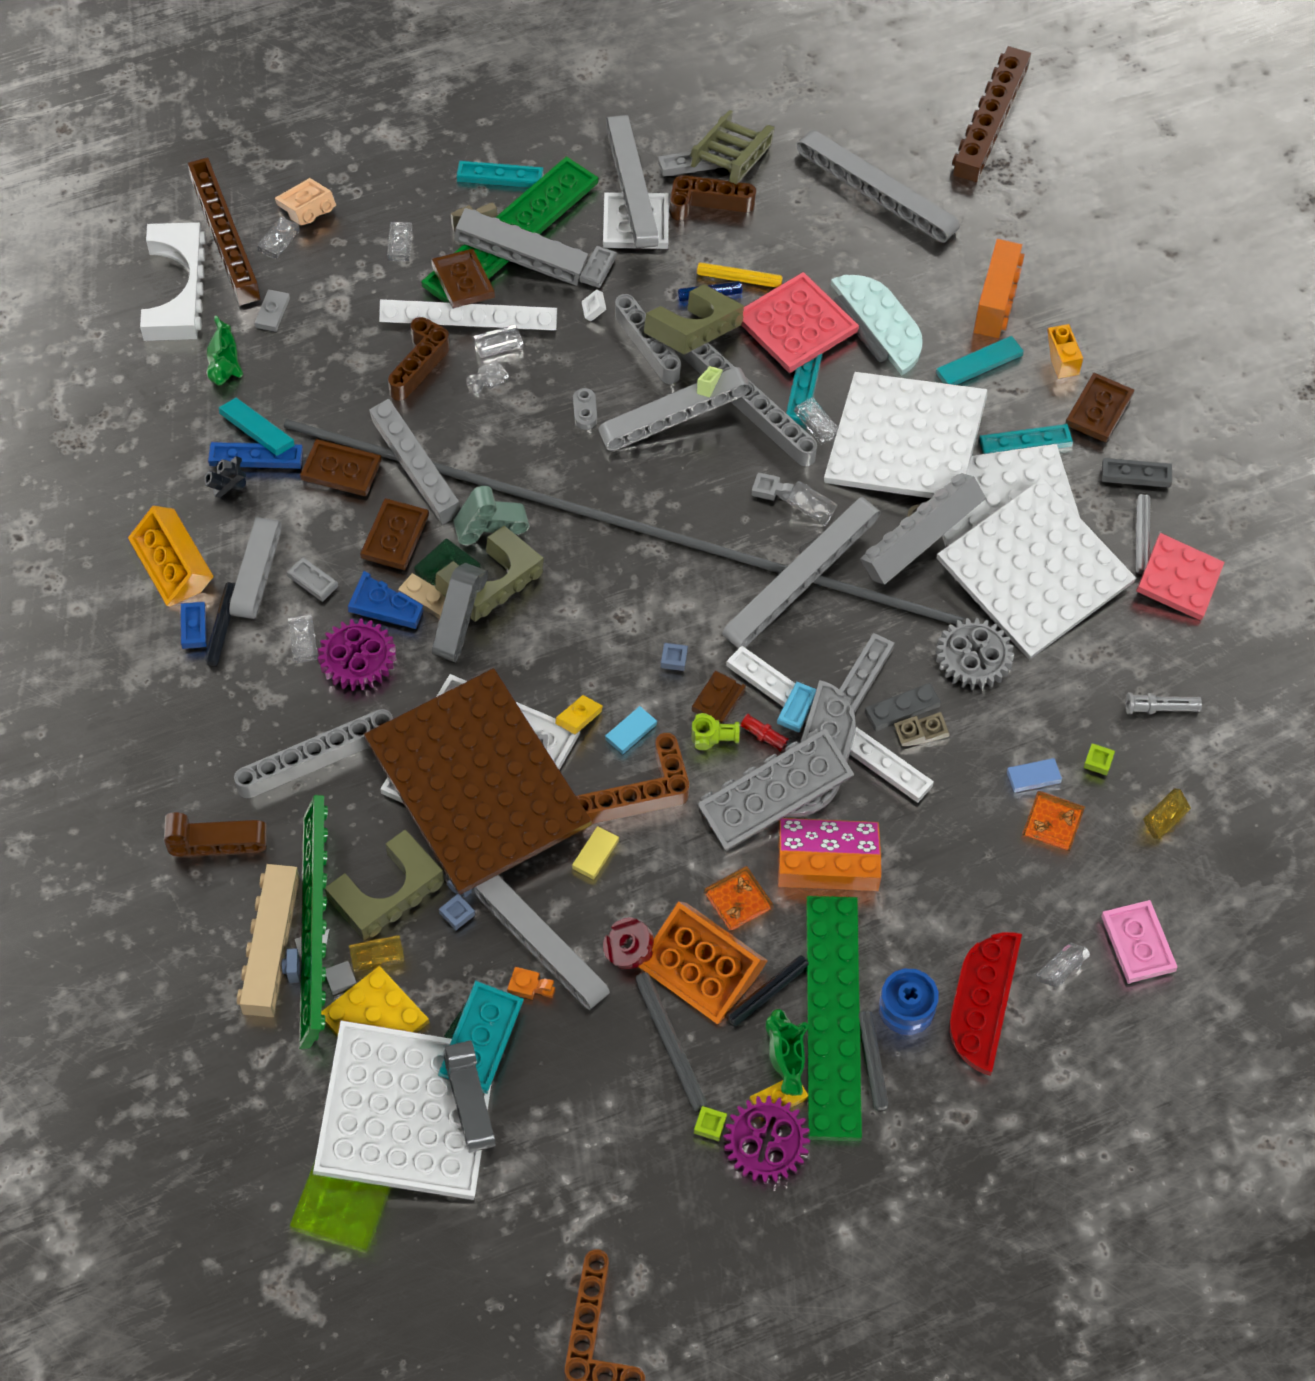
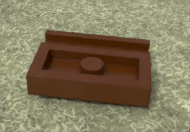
[692,670,746,724]

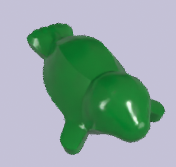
[206,316,243,385]
[765,1009,808,1096]

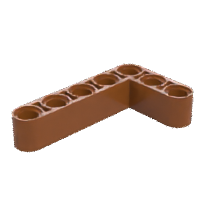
[576,733,689,824]
[565,1249,645,1381]

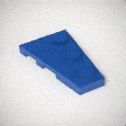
[348,571,424,629]

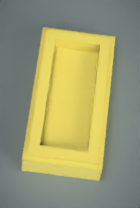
[572,826,619,880]

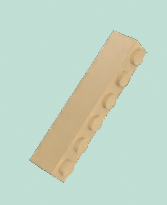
[237,864,300,1017]

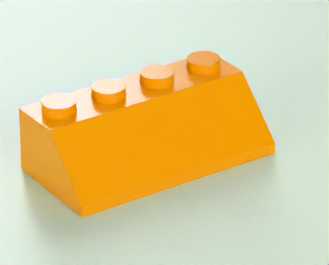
[128,506,214,607]

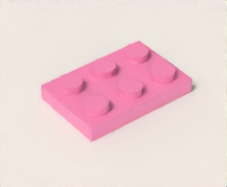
[1101,900,1178,983]

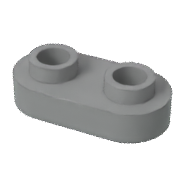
[573,388,597,430]

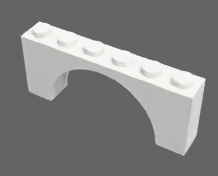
[140,222,206,341]

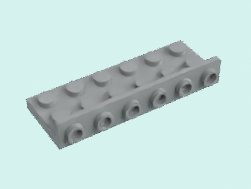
[698,728,854,851]

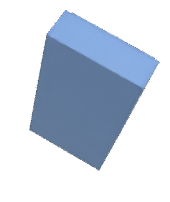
[1007,758,1062,793]

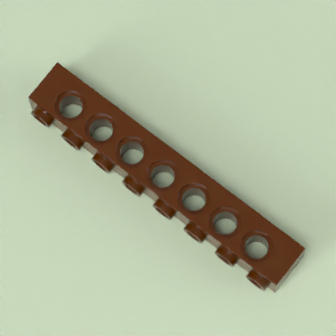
[952,46,1031,182]
[187,157,261,306]

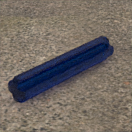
[678,281,742,302]

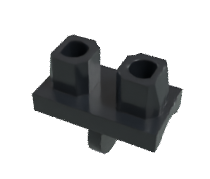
[204,456,246,498]

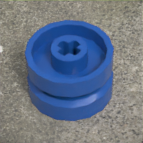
[879,968,939,1035]

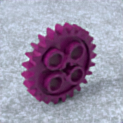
[318,618,396,691]
[724,1096,810,1184]

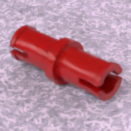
[740,713,789,752]

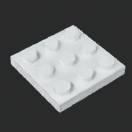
[603,193,669,249]

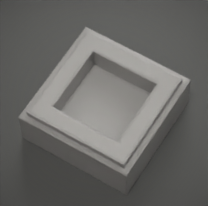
[326,961,357,995]

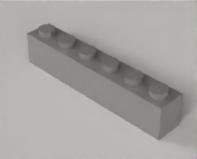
[454,208,588,286]
[369,399,461,525]
[860,473,986,585]

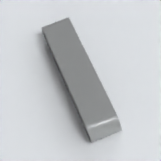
[615,294,681,384]
[229,517,281,619]

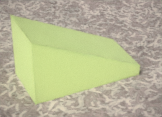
[697,366,723,398]

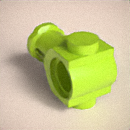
[691,713,739,750]

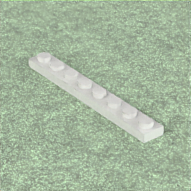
[379,299,557,330]

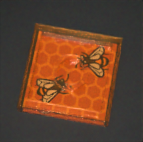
[1022,791,1085,852]
[704,866,774,932]

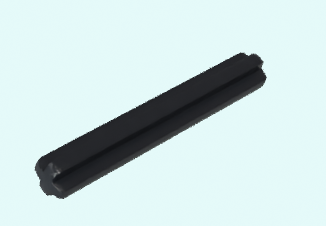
[205,582,236,666]
[727,955,809,1026]

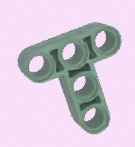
[454,486,530,545]

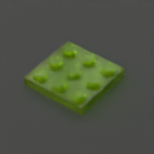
[289,1161,391,1253]

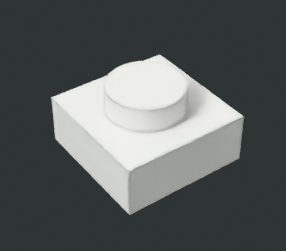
[582,290,606,321]

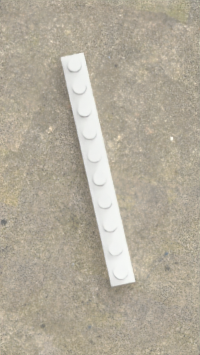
[726,646,934,803]

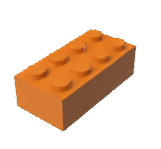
[973,239,1025,338]

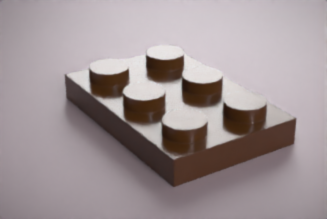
[431,249,495,308]
[1065,372,1135,442]
[300,439,382,496]
[360,498,429,570]

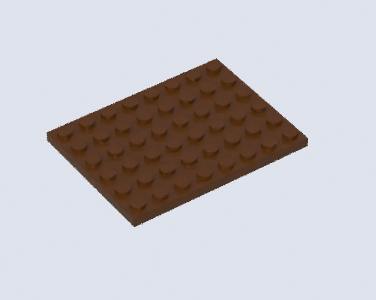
[364,668,592,895]

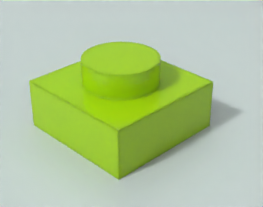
[1083,743,1115,776]
[694,1106,727,1141]

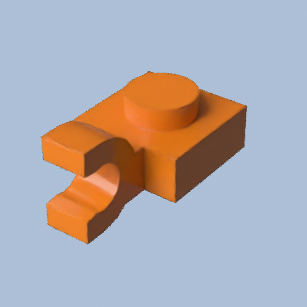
[507,967,555,1000]

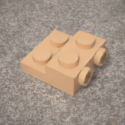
[275,178,336,226]

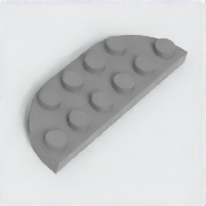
[786,680,856,817]

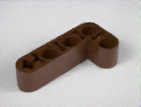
[670,175,756,220]
[388,317,450,401]
[164,812,267,857]

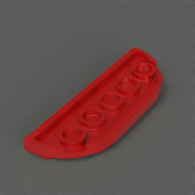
[949,932,1022,1076]

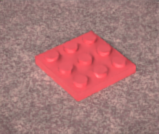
[1136,533,1225,621]

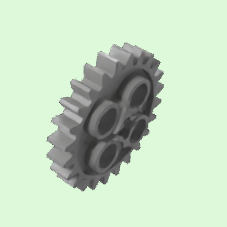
[936,618,1014,690]

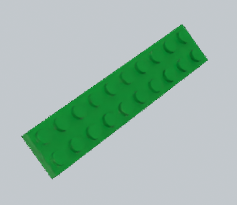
[421,156,598,303]
[299,795,328,1049]
[806,896,862,1141]

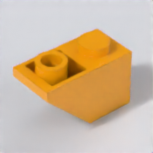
[1047,324,1083,379]

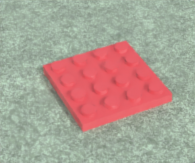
[741,272,859,373]

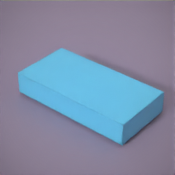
[777,681,817,732]
[605,706,657,755]

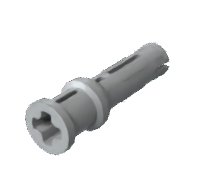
[1126,693,1202,715]

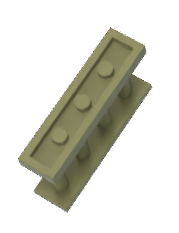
[690,110,775,184]

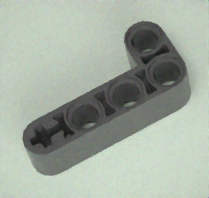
[432,563,488,662]
[443,1040,495,1153]

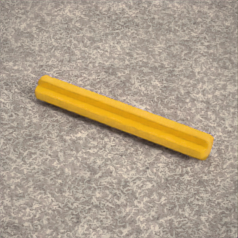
[697,262,783,288]

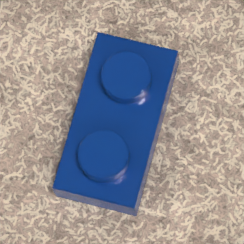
[181,602,207,649]

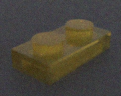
[1143,788,1191,839]
[349,935,405,972]

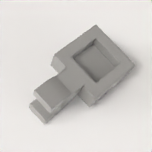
[752,472,794,502]

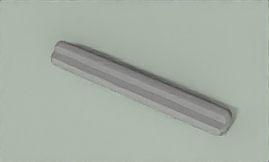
[1136,494,1150,574]

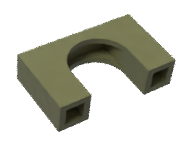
[644,284,744,355]
[435,526,544,622]
[325,829,444,941]

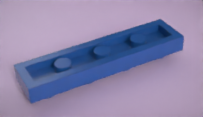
[208,442,303,469]

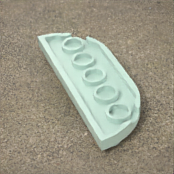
[831,275,922,376]

